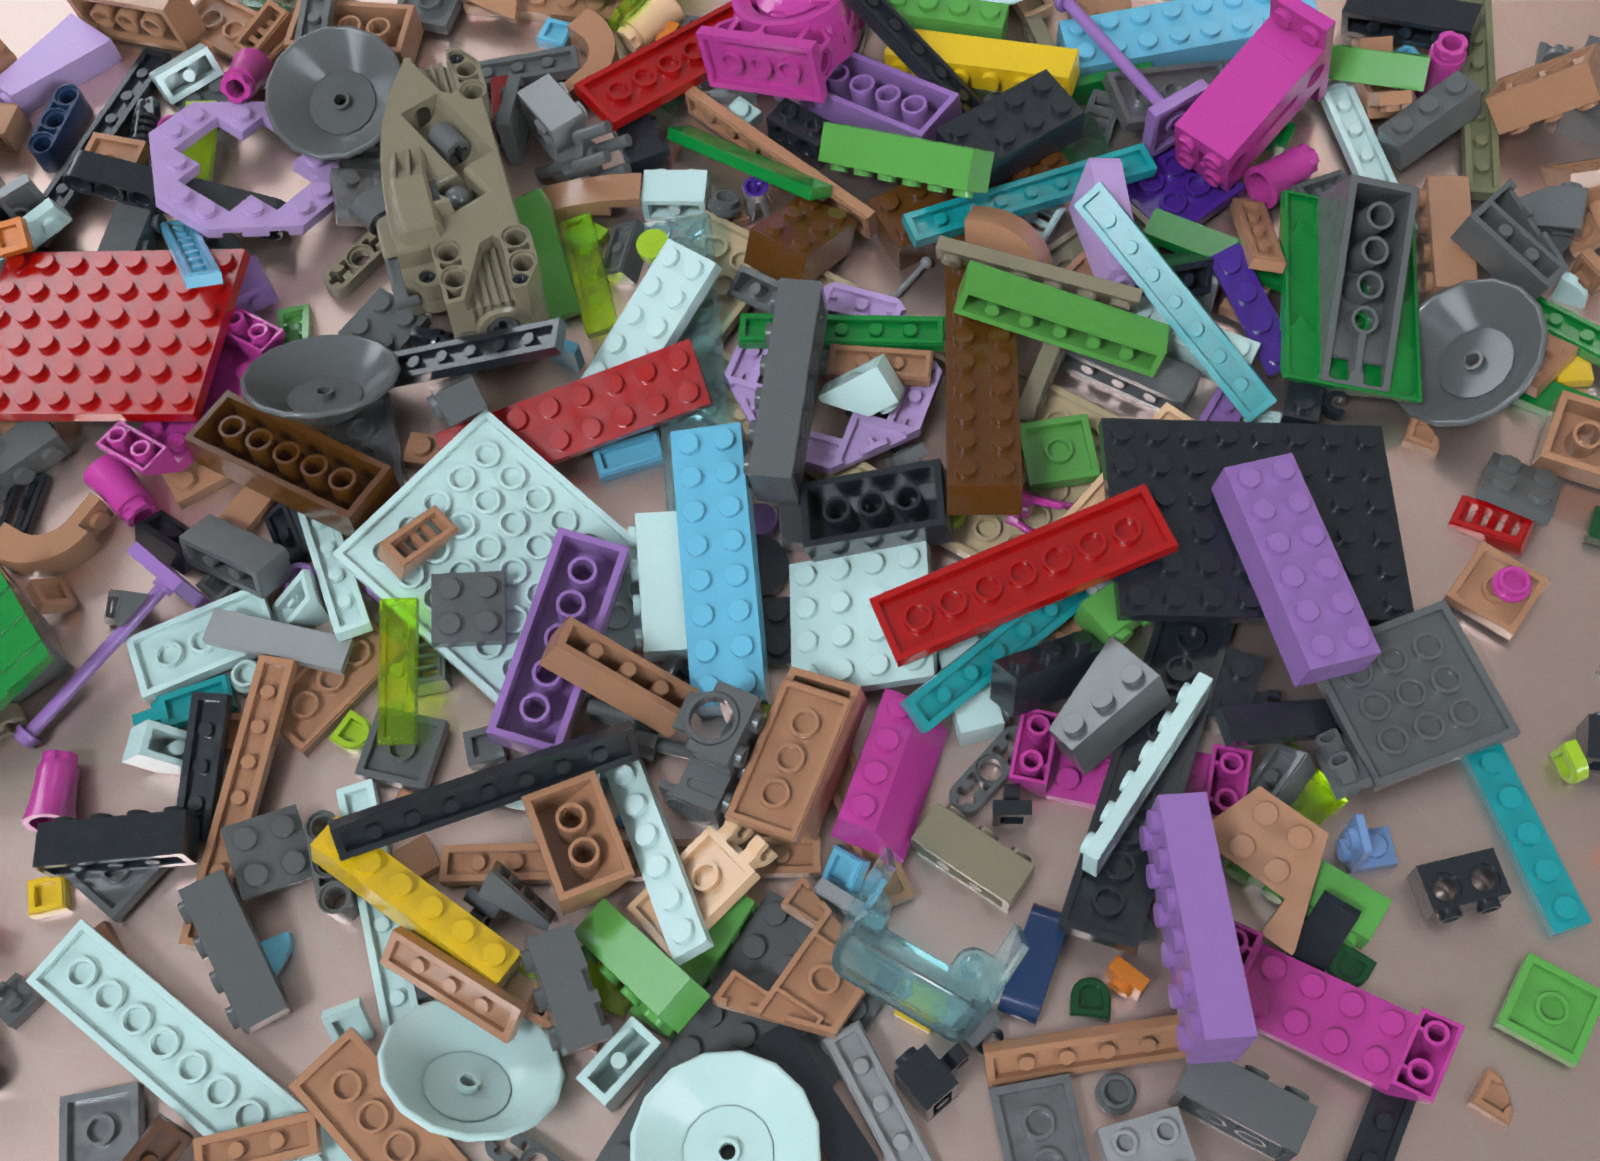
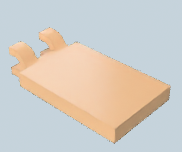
[626,820,778,959]

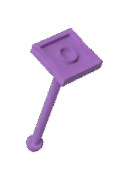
[1053,0,1209,157]
[13,541,212,749]

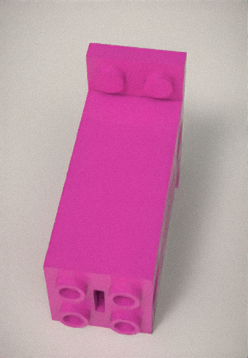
[1174,0,1336,192]

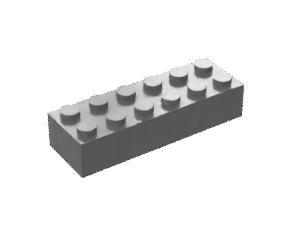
[743,278,828,505]

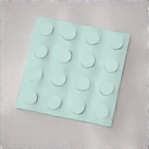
[789,541,938,692]

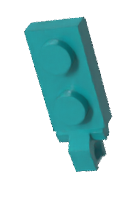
[132,674,239,729]

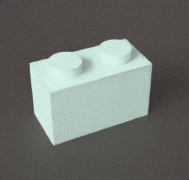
[148,43,224,105]
[640,169,711,221]
[576,1016,666,1113]

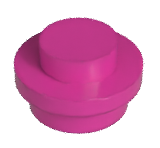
[1491,566,1532,603]

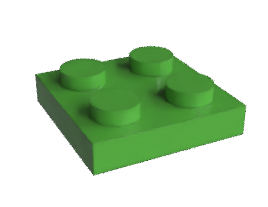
[1020,414,1101,492]
[1493,952,1600,1068]

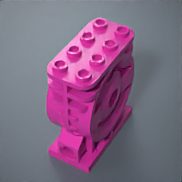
[696,0,866,103]

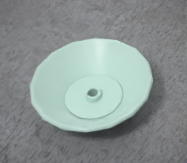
[377,999,565,1142]
[630,1050,821,1161]

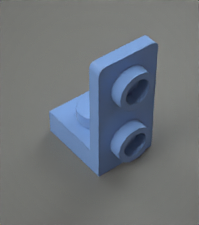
[1336,813,1398,874]

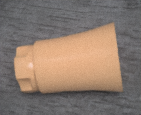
[617,0,686,54]

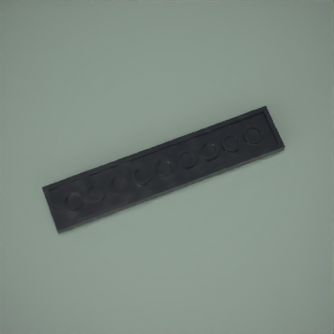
[1057,622,1235,955]

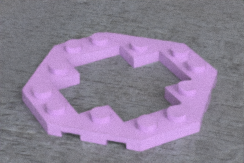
[148,101,340,238]
[724,281,942,475]

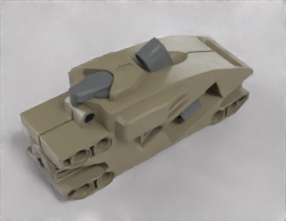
[351,47,550,339]

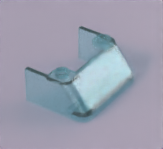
[832,847,1029,1042]

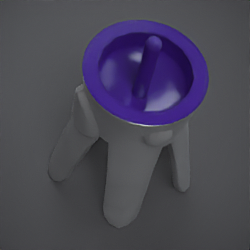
[742,176,775,222]

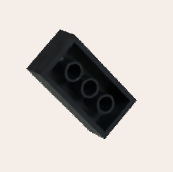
[936,69,1085,193]
[800,458,955,562]

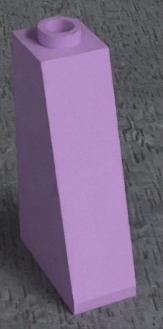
[0,13,123,116]
[1068,158,1137,287]

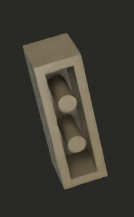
[911,802,1035,914]

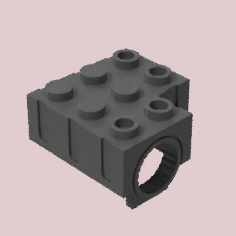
[657,681,765,832]

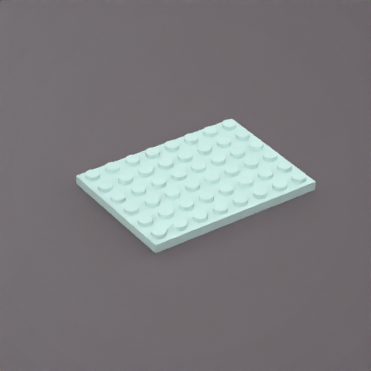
[332,409,642,705]

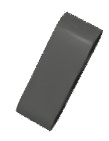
[305,810,360,924]

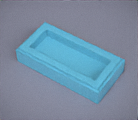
[592,430,667,483]

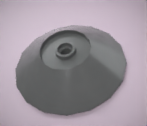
[265,25,401,160]
[1398,278,1549,427]
[240,334,401,426]

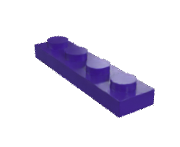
[1209,242,1281,380]

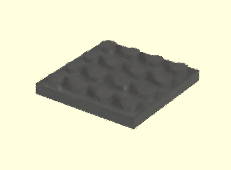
[1316,600,1521,792]

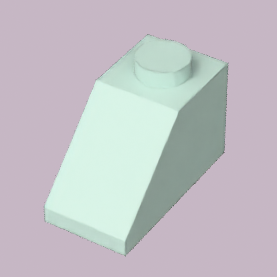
[818,353,905,417]
[122,719,187,774]

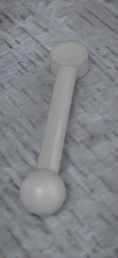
[887,256,933,298]

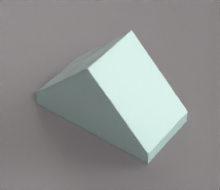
[271,569,330,628]

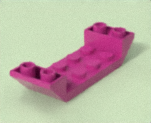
[96,306,286,476]
[1008,709,1253,820]
[1234,920,1465,1105]

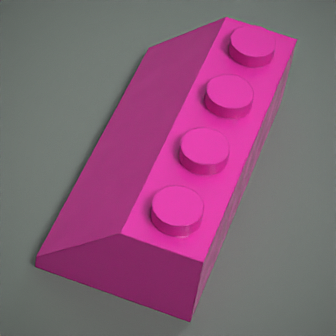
[830,688,948,864]

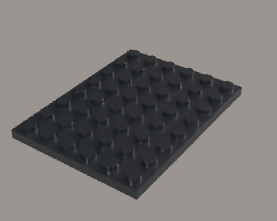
[1098,418,1414,626]

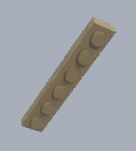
[935,235,1143,312]

